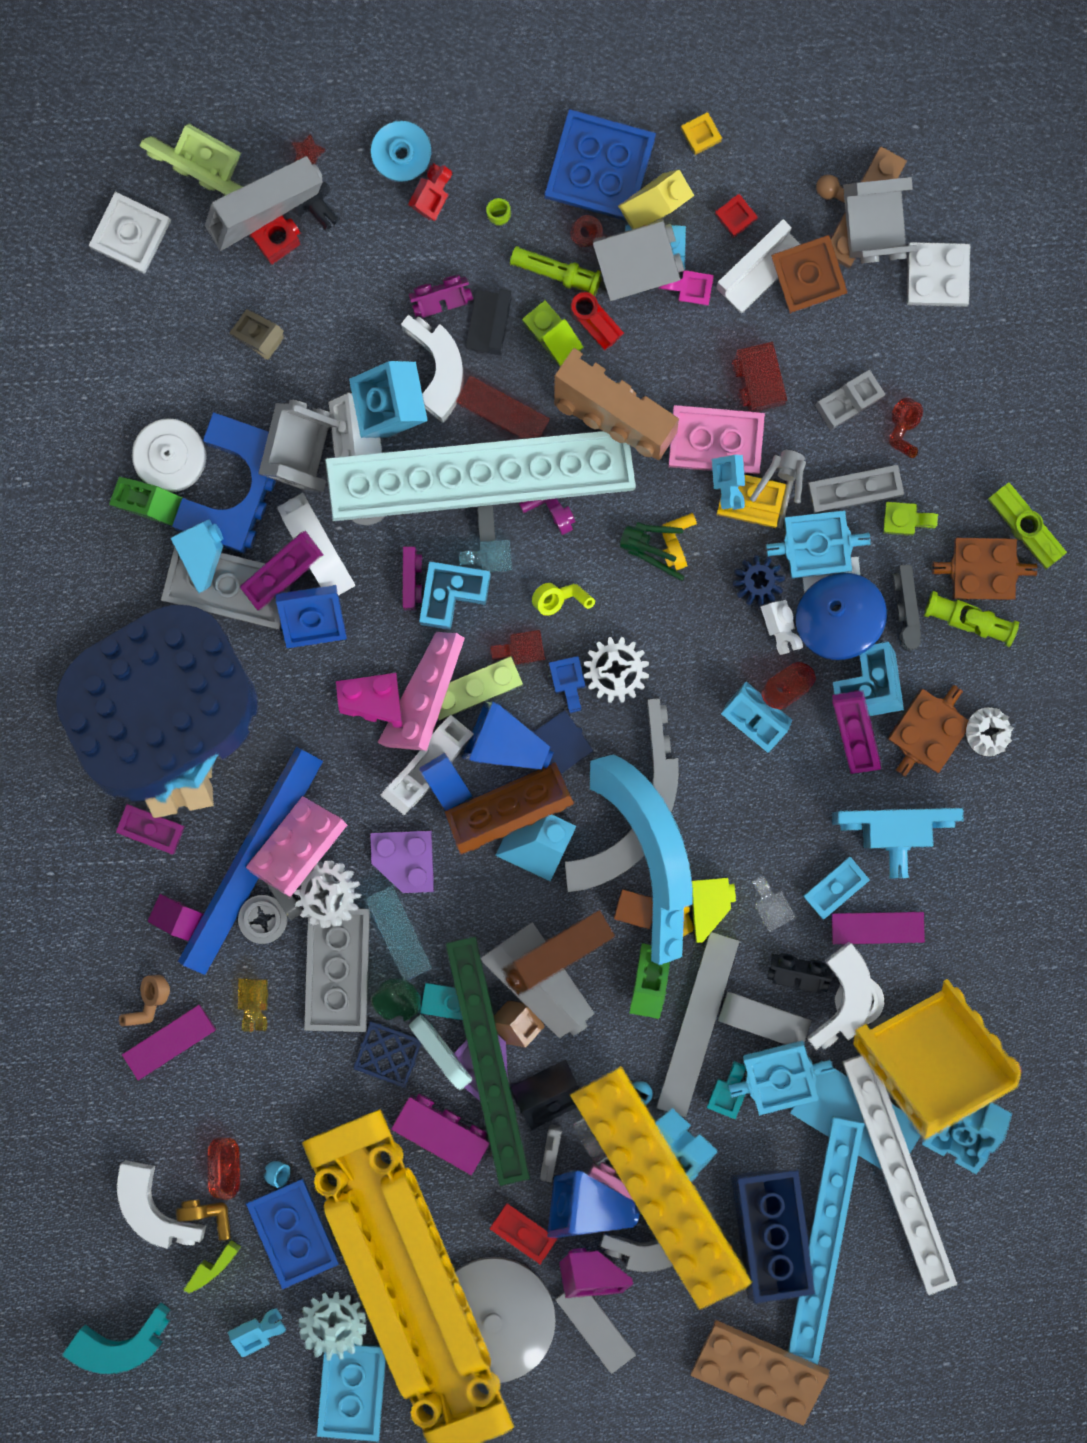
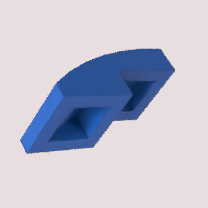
[419,753,472,811]

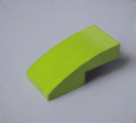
[184,1240,241,1294]

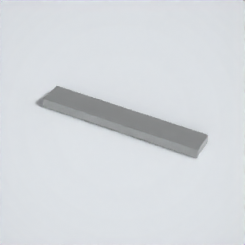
[656,932,740,1117]

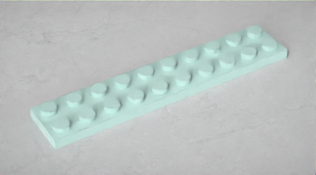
[325,431,636,521]

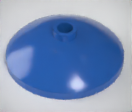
[796,573,887,660]

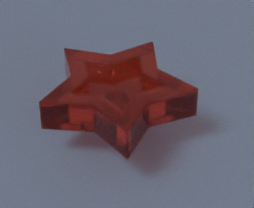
[291,134,326,165]

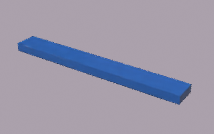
[178,747,323,975]

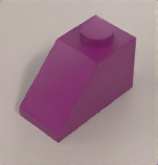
[559,1248,633,1299]

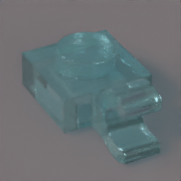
[459,540,512,572]

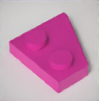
[336,673,403,728]

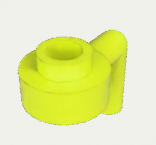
[532,583,595,616]

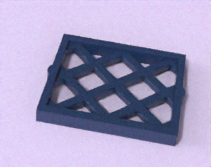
[353,1021,421,1088]

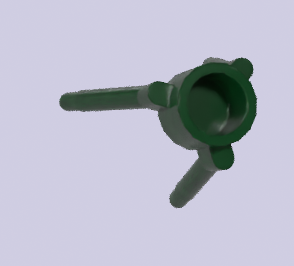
[620,522,685,581]

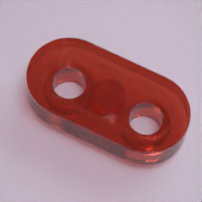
[762,662,816,709]
[207,1137,240,1200]

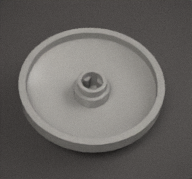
[455,1257,555,1383]

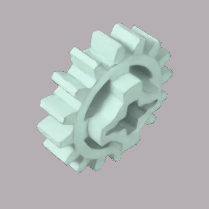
[299,1292,366,1361]

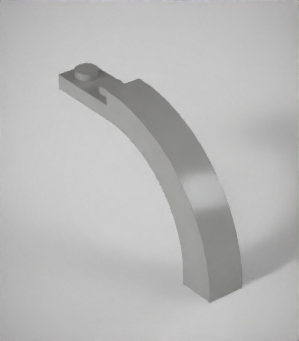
[565,698,679,892]

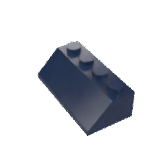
[731,1169,815,1304]

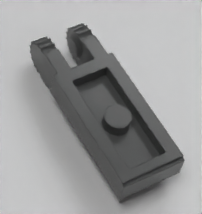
[892,564,921,651]

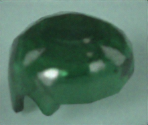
[371,978,421,1022]

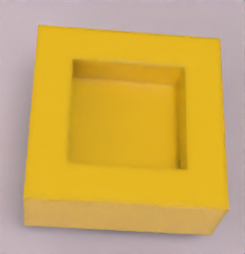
[681,112,722,155]

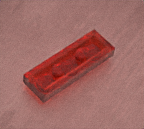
[456,375,550,439]

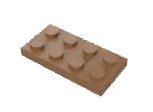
[691,1320,829,1426]

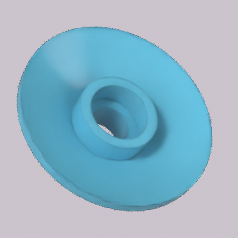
[371,121,431,181]

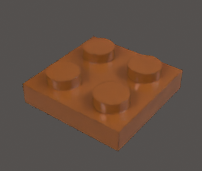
[771,235,848,313]

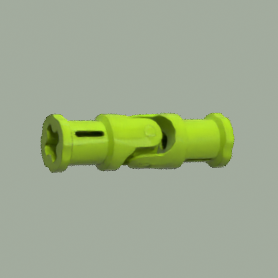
[923,591,1019,647]

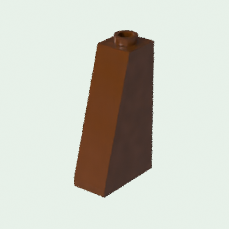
[502,910,615,996]

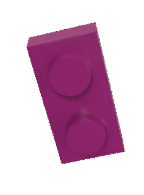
[403,547,422,610]
[116,804,185,855]

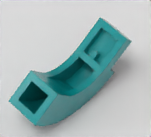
[62,1303,171,1374]

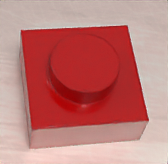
[715,194,758,238]

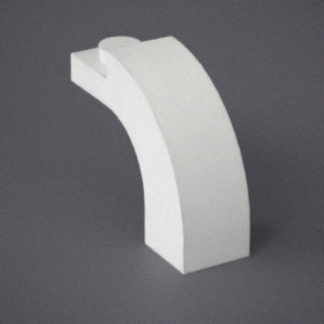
[401,315,464,423]
[277,493,356,595]
[381,715,474,815]
[806,942,872,1049]
[117,1160,206,1249]

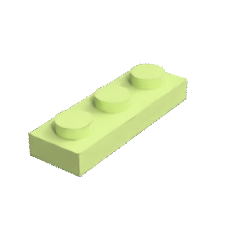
[438,656,523,721]

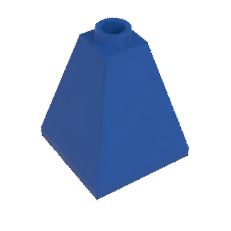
[461,701,553,769]
[547,1171,639,1238]

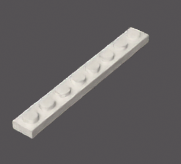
[842,1055,957,1295]

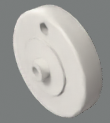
[132,418,206,492]

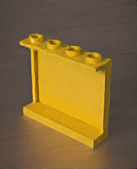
[853,979,1021,1140]

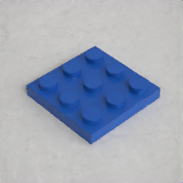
[544,109,656,221]

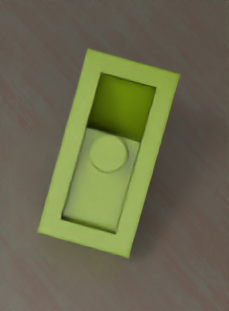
[522,300,584,367]

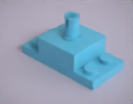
[832,808,963,878]

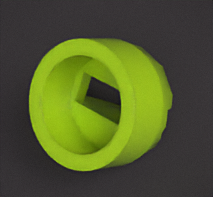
[486,198,511,225]

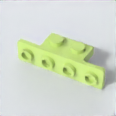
[140,124,242,196]

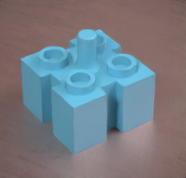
[922,1102,1012,1174]
[656,1109,718,1183]

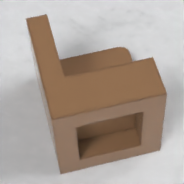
[494,1001,545,1048]

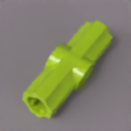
[987,482,1067,570]

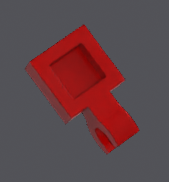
[408,163,452,221]

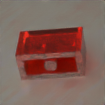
[732,341,787,412]

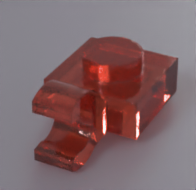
[490,630,545,665]

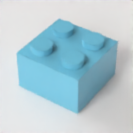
[349,361,428,438]

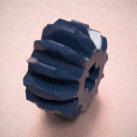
[732,555,785,607]

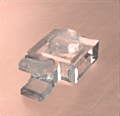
[751,876,796,932]

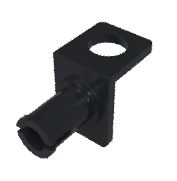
[292,182,340,231]

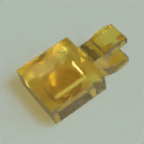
[238,978,268,1032]

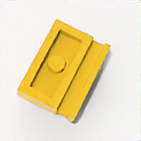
[717,475,786,528]

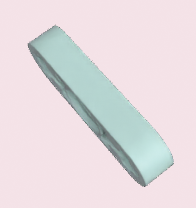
[409,1014,472,1090]

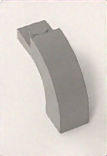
[600,1231,673,1272]

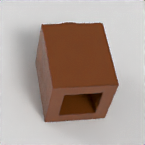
[613,889,653,929]

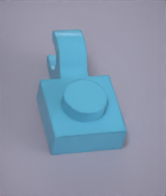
[712,455,745,510]
[228,1309,286,1358]

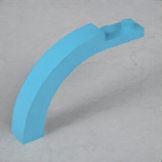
[590,754,693,965]

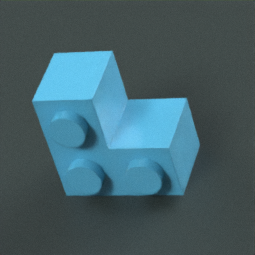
[419,562,491,630]
[833,642,904,716]

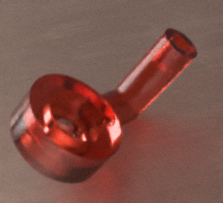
[570,215,608,247]
[889,397,923,458]

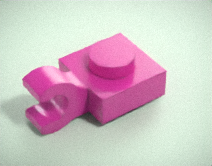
[658,270,714,305]

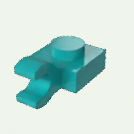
[706,1061,746,1119]

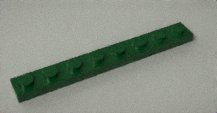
[446,936,530,1186]

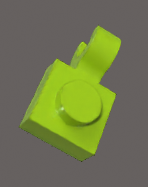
[883,502,938,536]

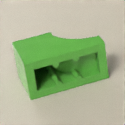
[109,476,182,526]
[629,943,670,1019]

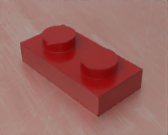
[489,1203,557,1264]

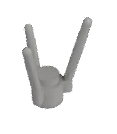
[750,450,806,529]

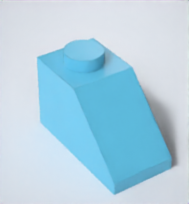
[171,519,223,593]

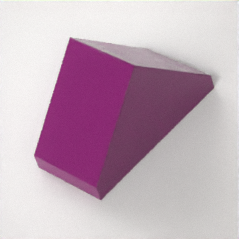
[147,894,204,941]

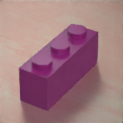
[391,1093,490,1176]

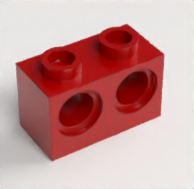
[249,215,301,265]

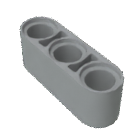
[718,992,812,1045]

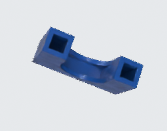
[172,412,276,554]

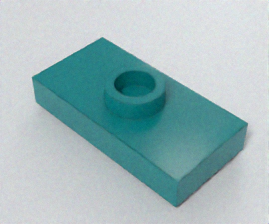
[421,983,462,1020]

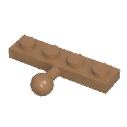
[816,147,907,268]

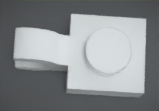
[761,600,803,655]

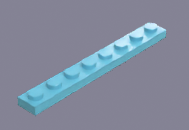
[788,1116,864,1365]

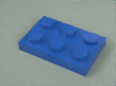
[246,1178,340,1289]

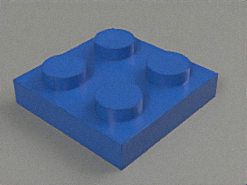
[276,585,347,648]

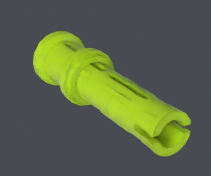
[510,246,602,296]

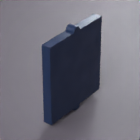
[533,710,593,774]

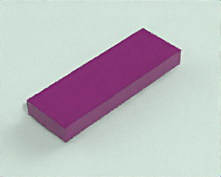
[239,531,324,611]
[833,690,881,774]
[831,912,925,944]
[122,1004,217,1080]

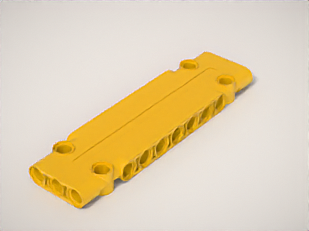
[301,1109,514,1443]

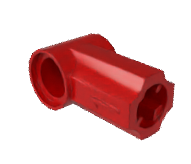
[570,292,624,351]

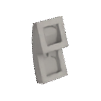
[815,370,886,430]

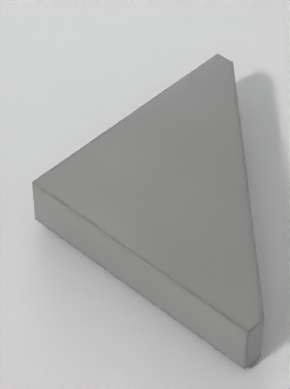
[540,1124,562,1182]

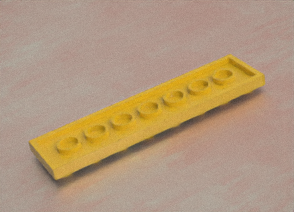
[570,1067,751,1310]

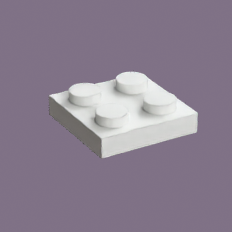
[89,192,171,274]
[907,243,970,306]

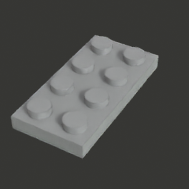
[161,547,292,630]
[304,907,370,1032]

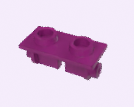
[409,275,473,318]

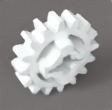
[583,637,649,703]
[294,861,361,928]

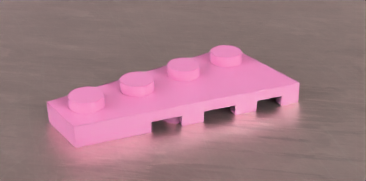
[377,632,465,751]

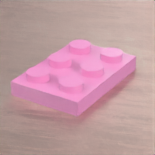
[668,405,765,475]
[246,796,347,897]

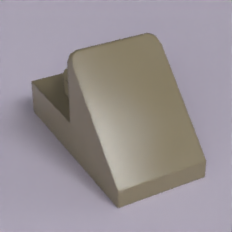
[229,309,284,360]

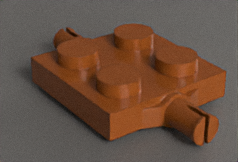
[932,538,1037,600]
[887,685,969,777]

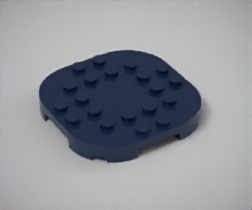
[56,605,258,801]

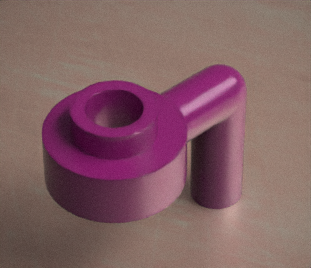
[518,498,576,535]

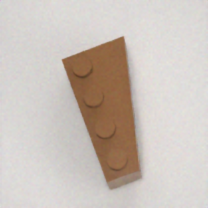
[554,348,679,460]

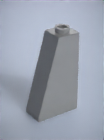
[205,156,322,251]
[481,922,595,1038]

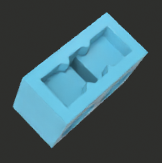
[721,682,793,753]

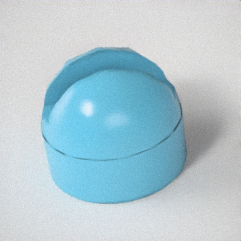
[632,1081,653,1105]
[263,1161,290,1188]

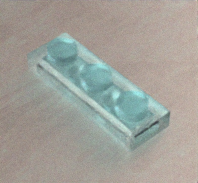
[365,885,432,982]

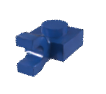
[549,656,585,714]

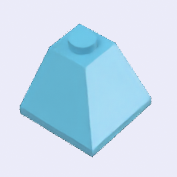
[495,814,576,881]

